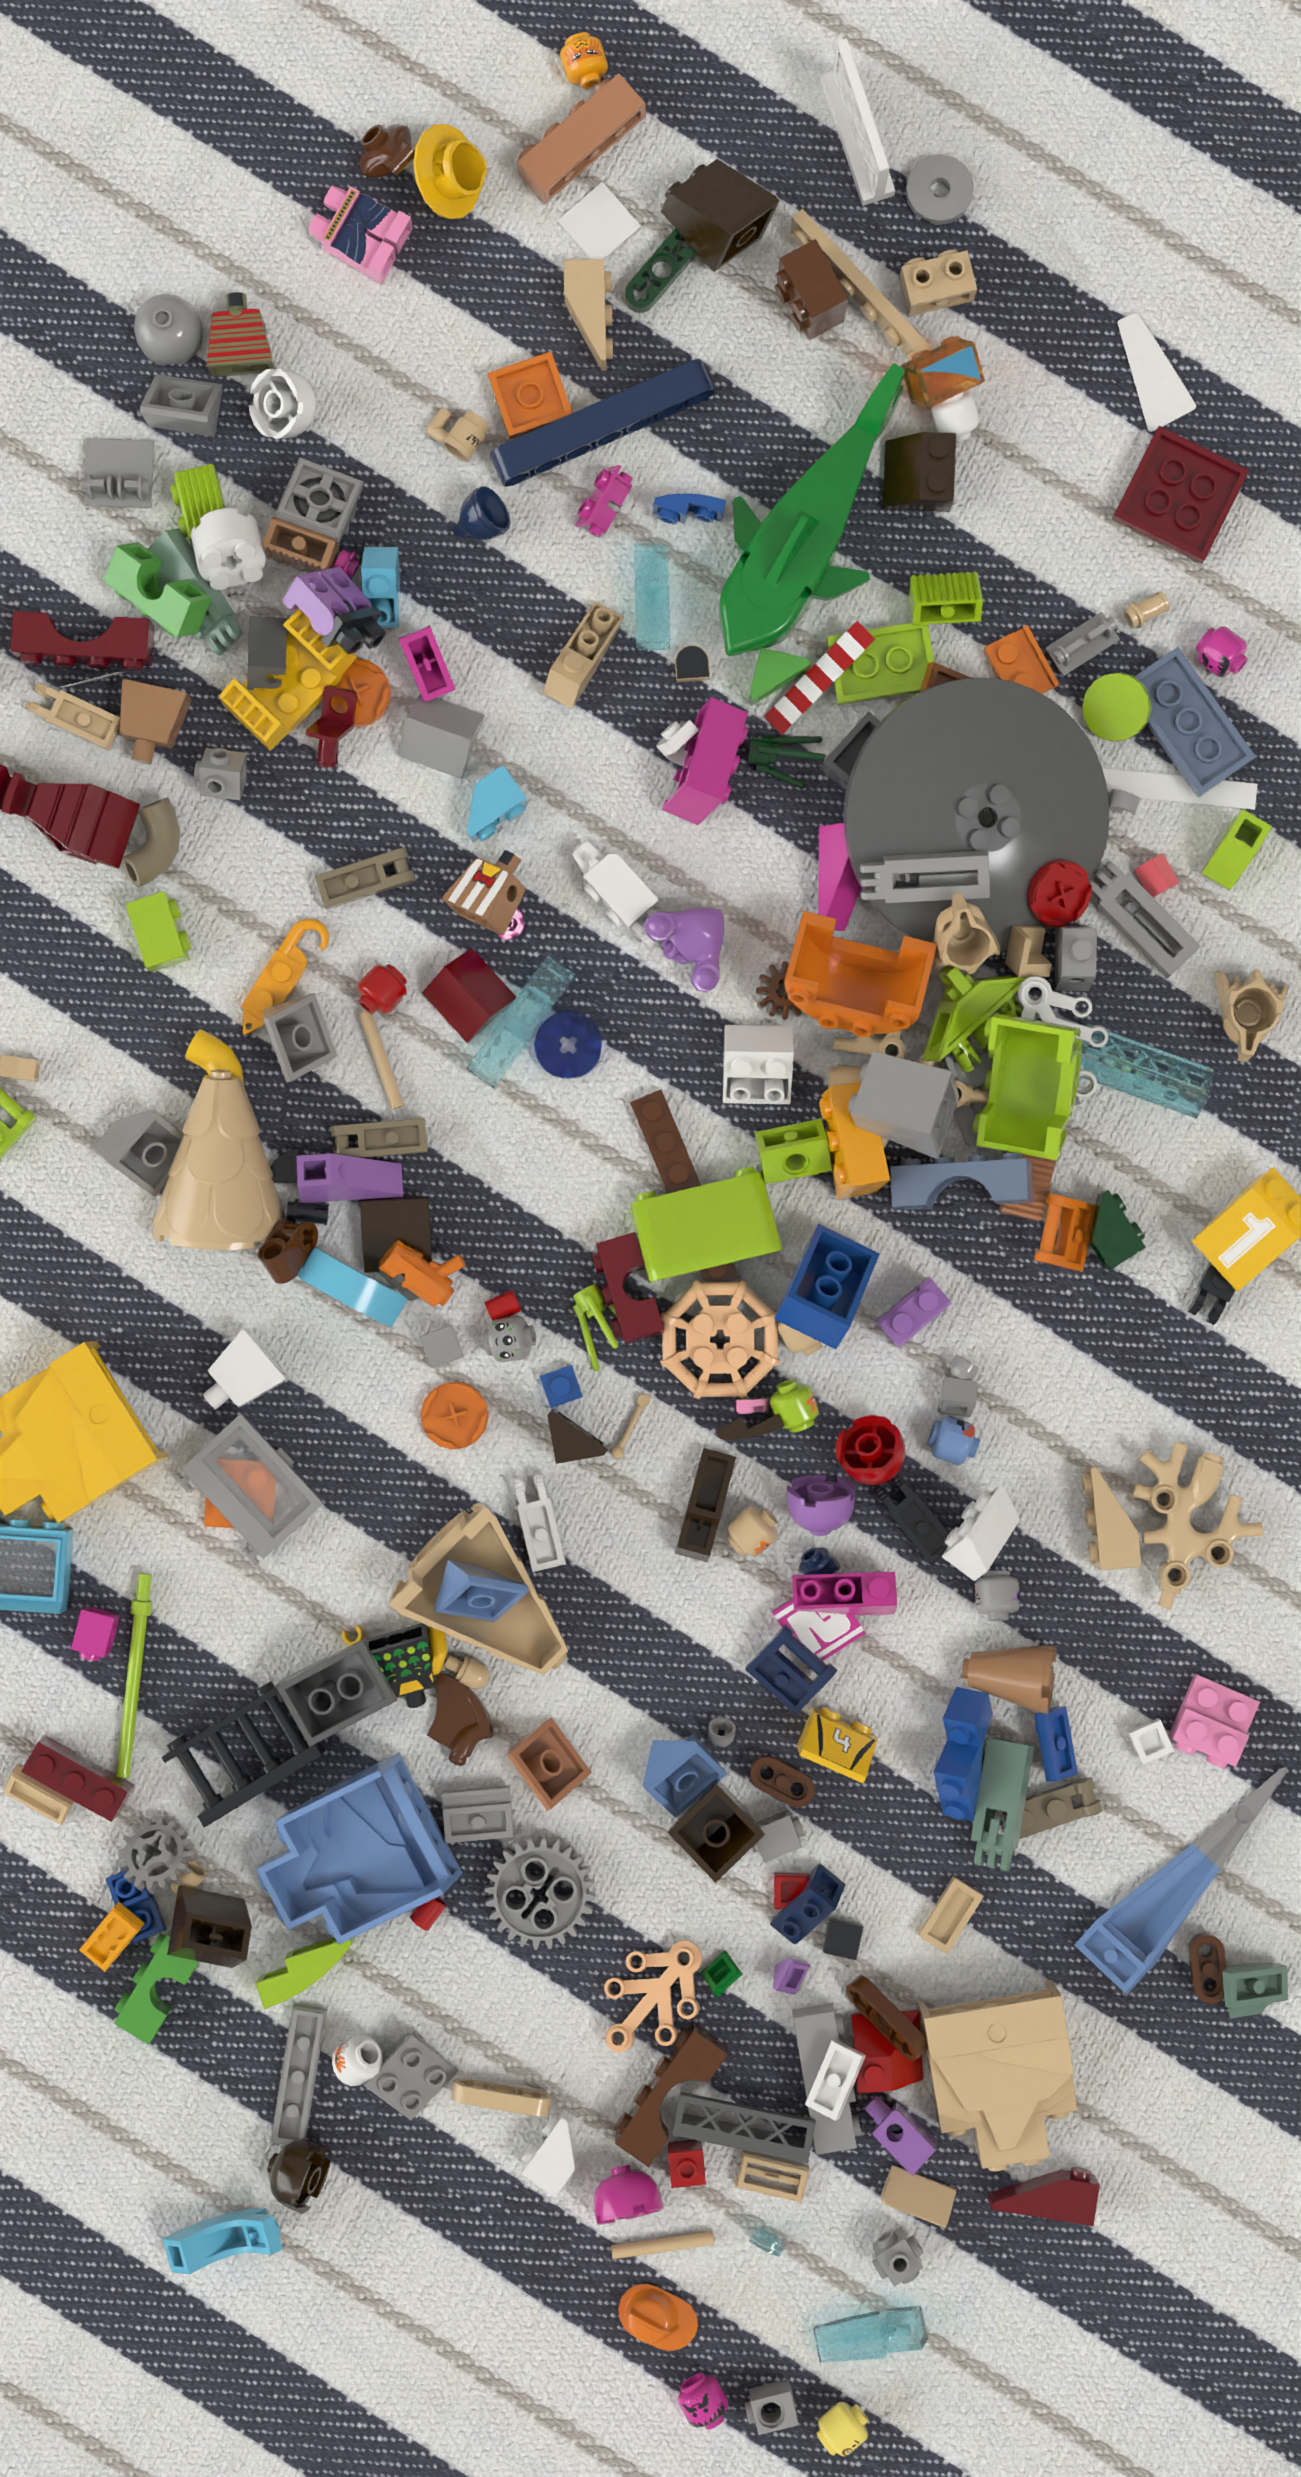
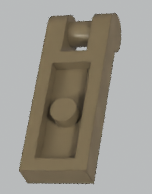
[315,848,416,910]
[331,1118,428,1158]
[1002,1777,1103,1839]

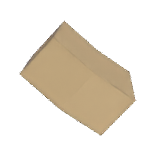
[0,1055,41,1082]

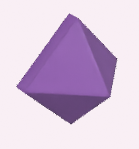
[773,1958,810,1995]

